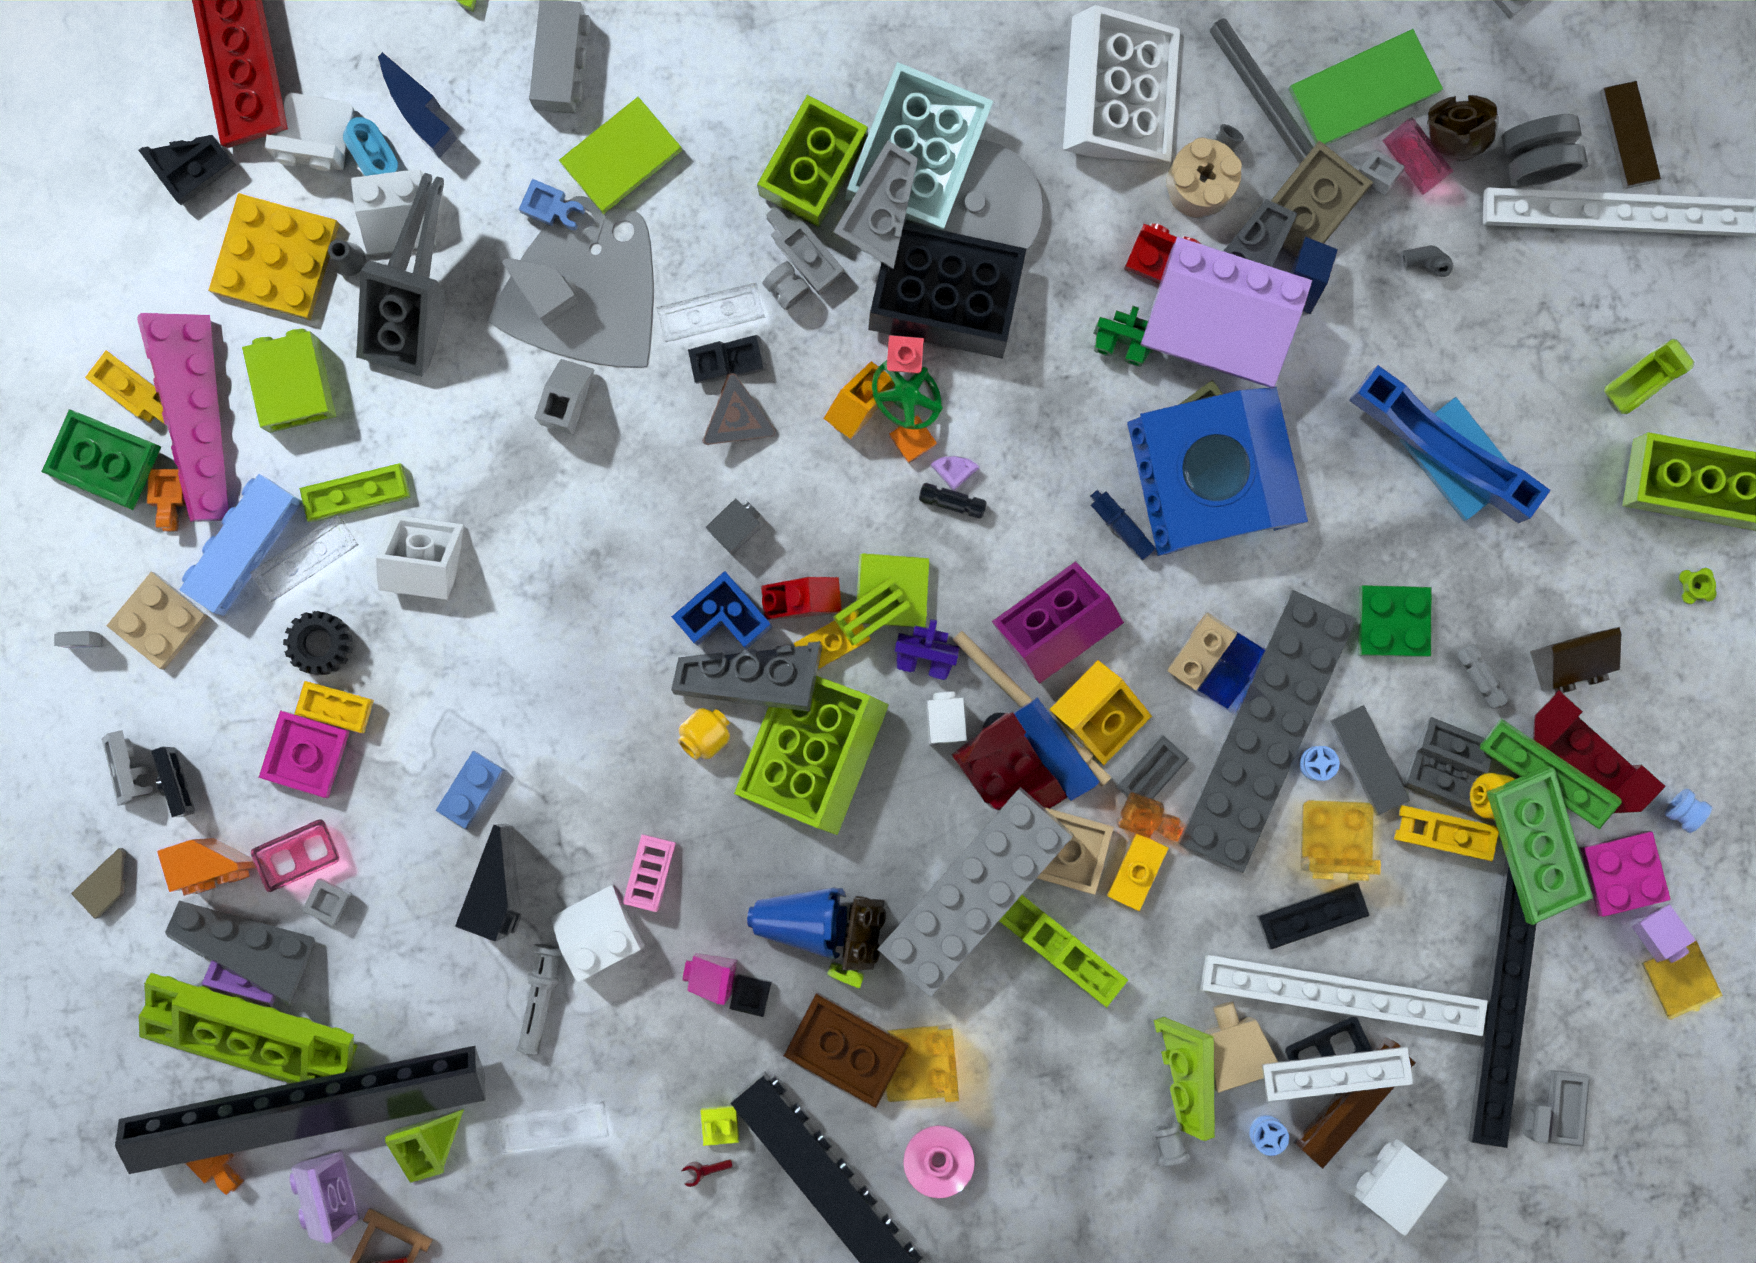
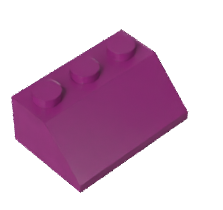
[992,561,1124,684]

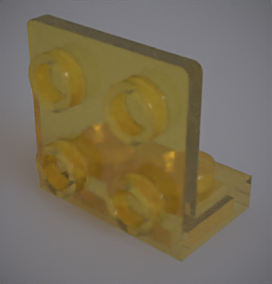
[886,1024,959,1102]

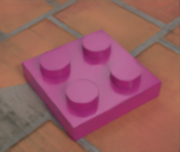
[258,710,350,798]
[1580,831,1671,917]

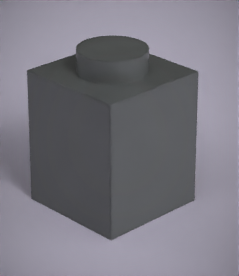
[706,498,762,556]

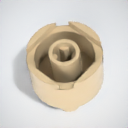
[1166,137,1242,218]

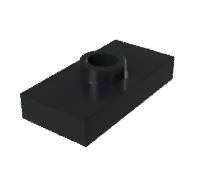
[151,746,195,818]

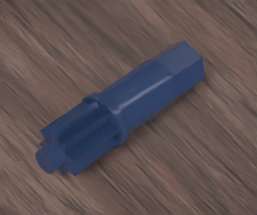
[1090,489,1156,561]

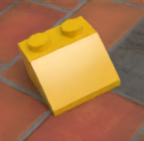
[1049,660,1152,766]

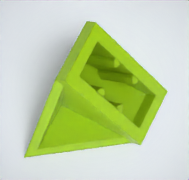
[385,1109,464,1183]

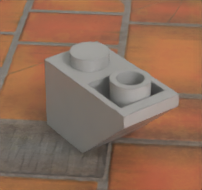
[534,359,595,435]

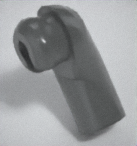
[1402,245,1454,277]

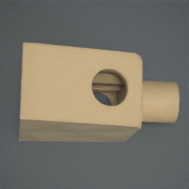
[1204,1002,1278,1093]

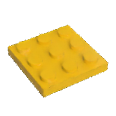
[208,193,340,321]

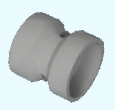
[762,261,810,310]

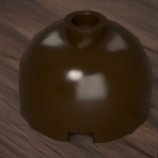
[1427,95,1499,161]

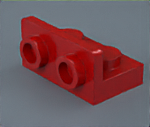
[1124,223,1201,284]

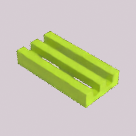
[833,577,911,646]

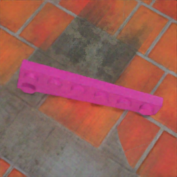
[137,313,229,522]

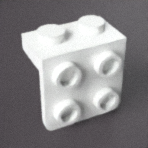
[264,93,354,171]

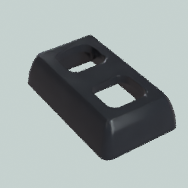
[1285,1017,1373,1061]

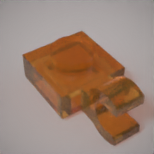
[1116,792,1184,841]

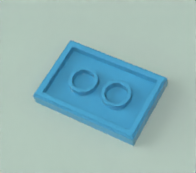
[1399,397,1510,521]

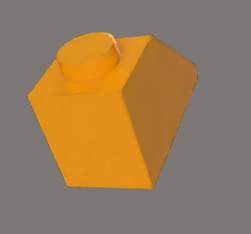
[823,361,895,439]

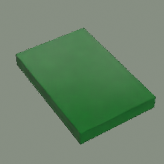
[41,409,161,510]

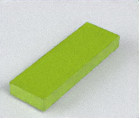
[299,463,411,523]

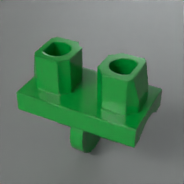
[1093,305,1153,367]

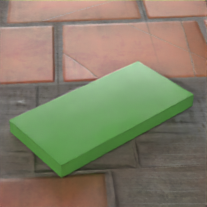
[1288,29,1443,145]
[1487,766,1593,925]

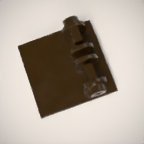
[842,895,886,970]

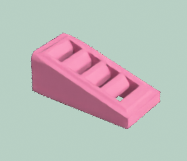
[623,834,676,912]

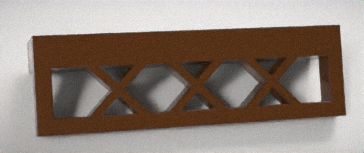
[1293,1037,1416,1169]

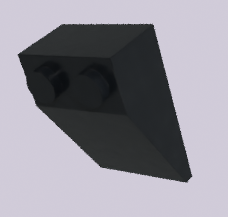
[455,823,522,942]

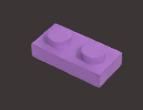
[202,961,276,1007]

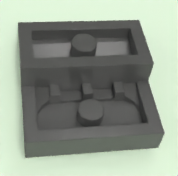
[1403,717,1492,812]

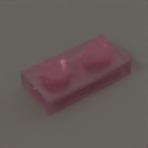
[1382,117,1454,195]

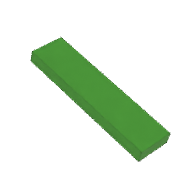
[1480,718,1622,830]

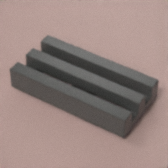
[1116,735,1189,810]

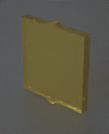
[1642,939,1723,1020]

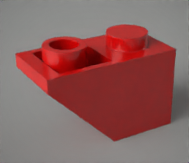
[761,577,842,620]

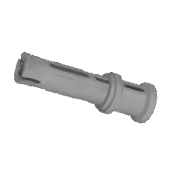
[516,944,563,1055]

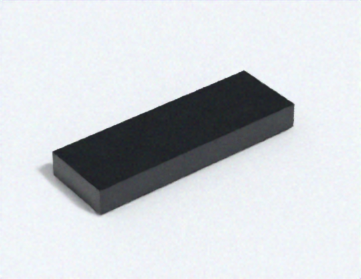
[1257,882,1370,950]

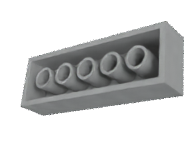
[877,787,1074,997]

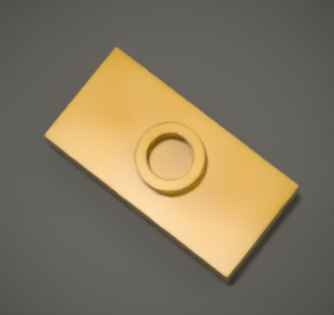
[793,611,871,670]
[294,681,374,733]
[1106,833,1169,911]

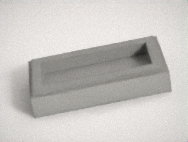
[1548,1070,1590,1147]

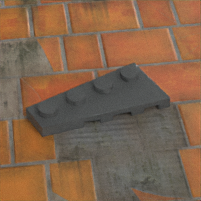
[671,641,822,711]
[165,900,316,1007]

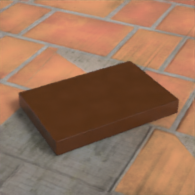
[783,992,910,1108]

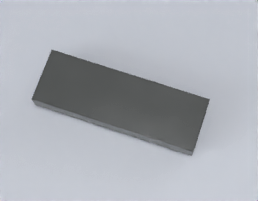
[1330,705,1410,815]

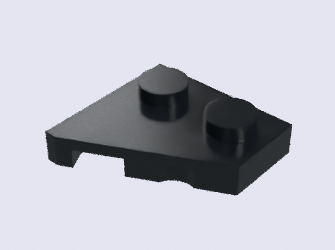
[138,135,236,205]

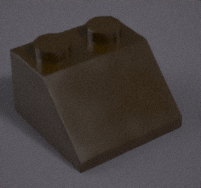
[1530,627,1622,693]

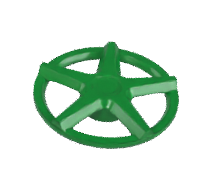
[872,360,943,430]

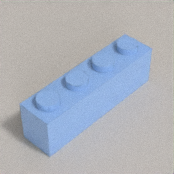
[179,474,302,616]

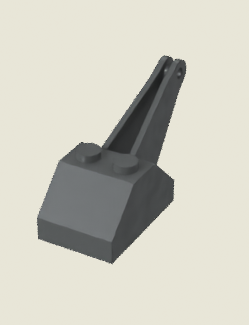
[356,173,446,377]

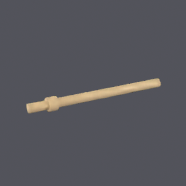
[953,631,1112,787]

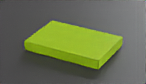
[559,96,682,215]

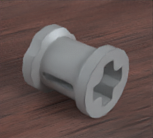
[1150,1122,1190,1167]

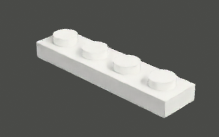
[1262,1047,1413,1102]

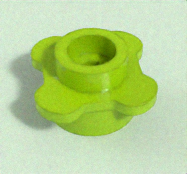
[1678,567,1717,604]

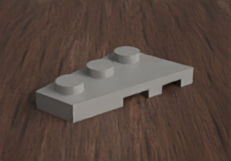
[833,140,918,269]

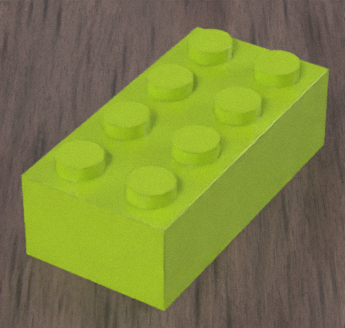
[1622,432,1756,531]

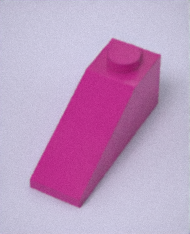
[683,953,737,1005]

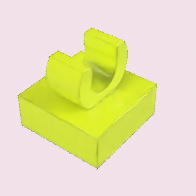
[700,1105,740,1146]

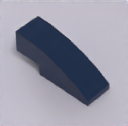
[378,52,457,159]

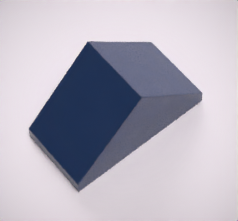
[1290,237,1338,314]

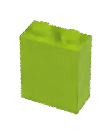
[242,328,337,433]

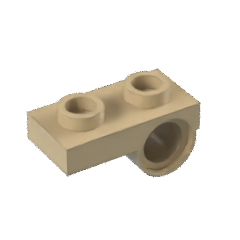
[1167,613,1237,690]

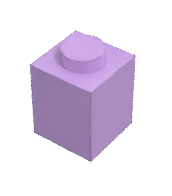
[1631,904,1696,963]

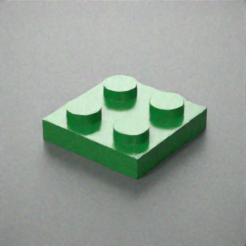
[1358,585,1432,657]

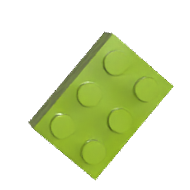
[757,94,868,228]

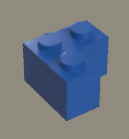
[671,571,773,650]

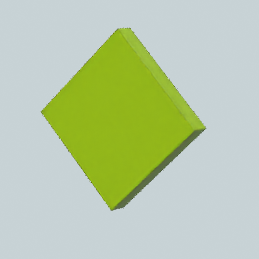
[856,553,929,628]

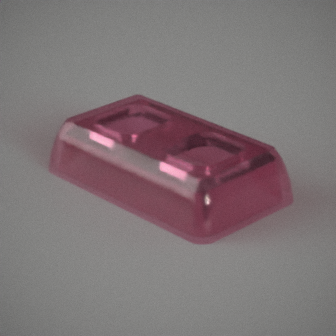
[251,819,340,892]

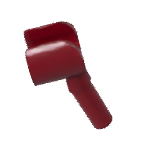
[681,1159,733,1187]

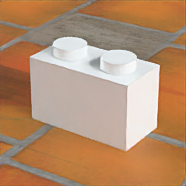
[926,692,967,745]

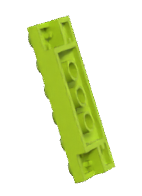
[138,973,358,1083]

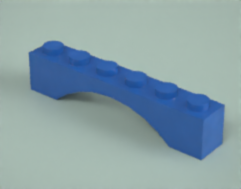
[1349,365,1551,524]

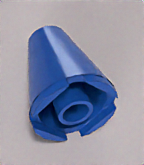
[747,887,848,959]

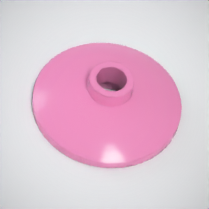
[903,1125,975,1198]

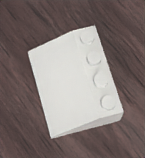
[1063,5,1180,163]

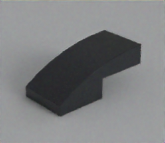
[688,335,767,384]

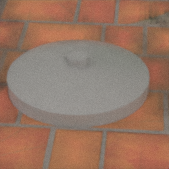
[906,140,1043,253]

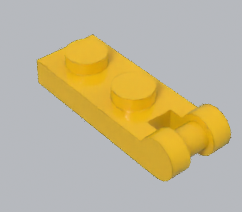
[1393,805,1499,862]

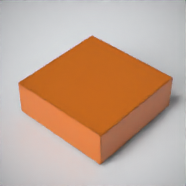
[889,415,937,464]

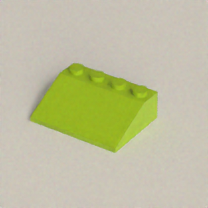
[734,676,889,835]

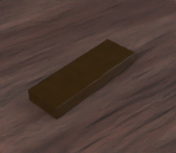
[1600,81,1661,189]

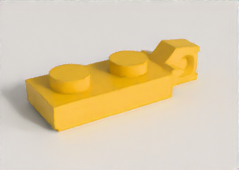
[85,350,165,424]

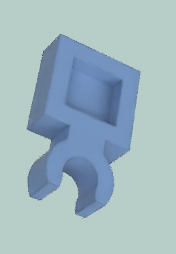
[518,178,585,230]

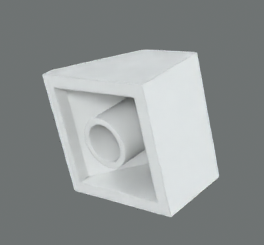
[351,169,437,256]
[376,515,463,600]
[550,884,645,983]
[1354,1139,1448,1236]

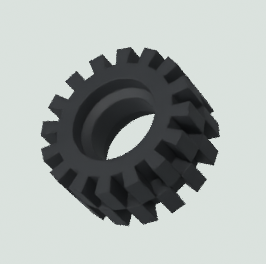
[283,611,353,675]

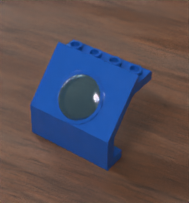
[1127,387,1308,556]

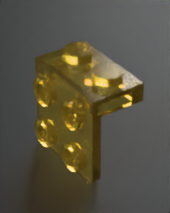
[1301,800,1381,881]

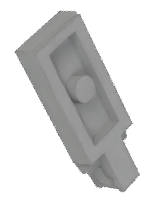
[766,205,845,295]

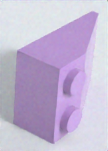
[290,1150,359,1243]

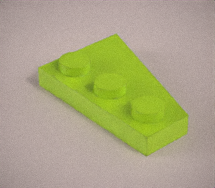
[1154,1017,1215,1141]

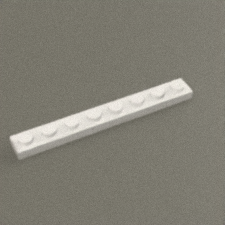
[1483,188,1756,237]
[1200,954,1488,1036]

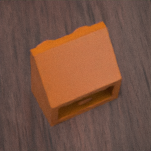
[157,838,259,896]

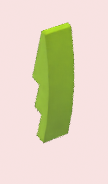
[999,895,1128,1008]

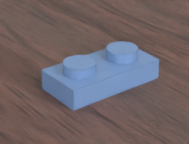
[435,751,505,829]

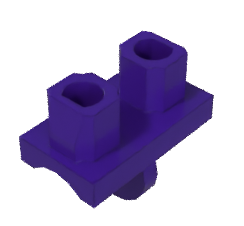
[894,619,960,680]

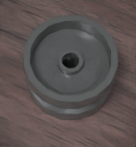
[1501,114,1588,187]

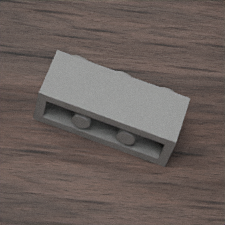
[529,0,590,114]

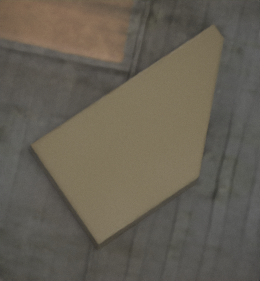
[71,848,126,919]

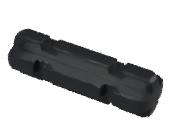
[919,483,987,519]

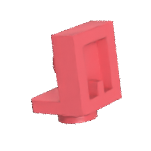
[887,335,924,374]

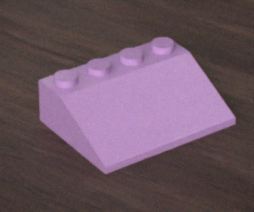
[1140,237,1312,389]

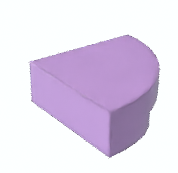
[931,456,980,491]

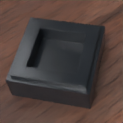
[729,974,772,1017]

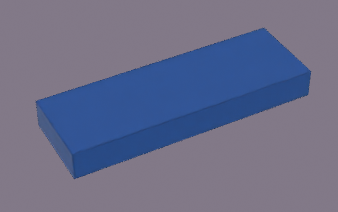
[1014,697,1099,801]

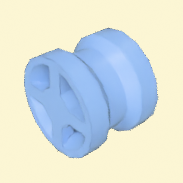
[1299,746,1340,781]
[1665,789,1712,833]
[1249,1115,1289,1156]

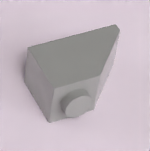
[501,258,579,326]

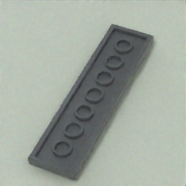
[1178,590,1356,873]

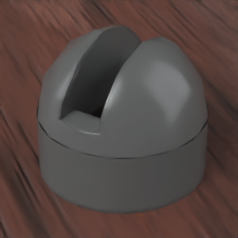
[1213,124,1244,152]

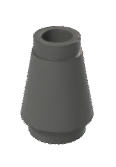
[328,239,366,276]

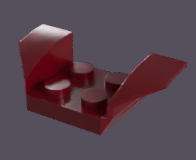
[1533,690,1666,813]
[951,712,1067,810]

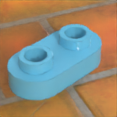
[343,117,398,176]

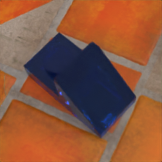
[1197,631,1265,709]

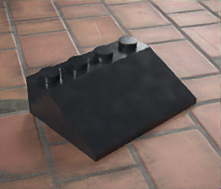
[868,222,1027,359]

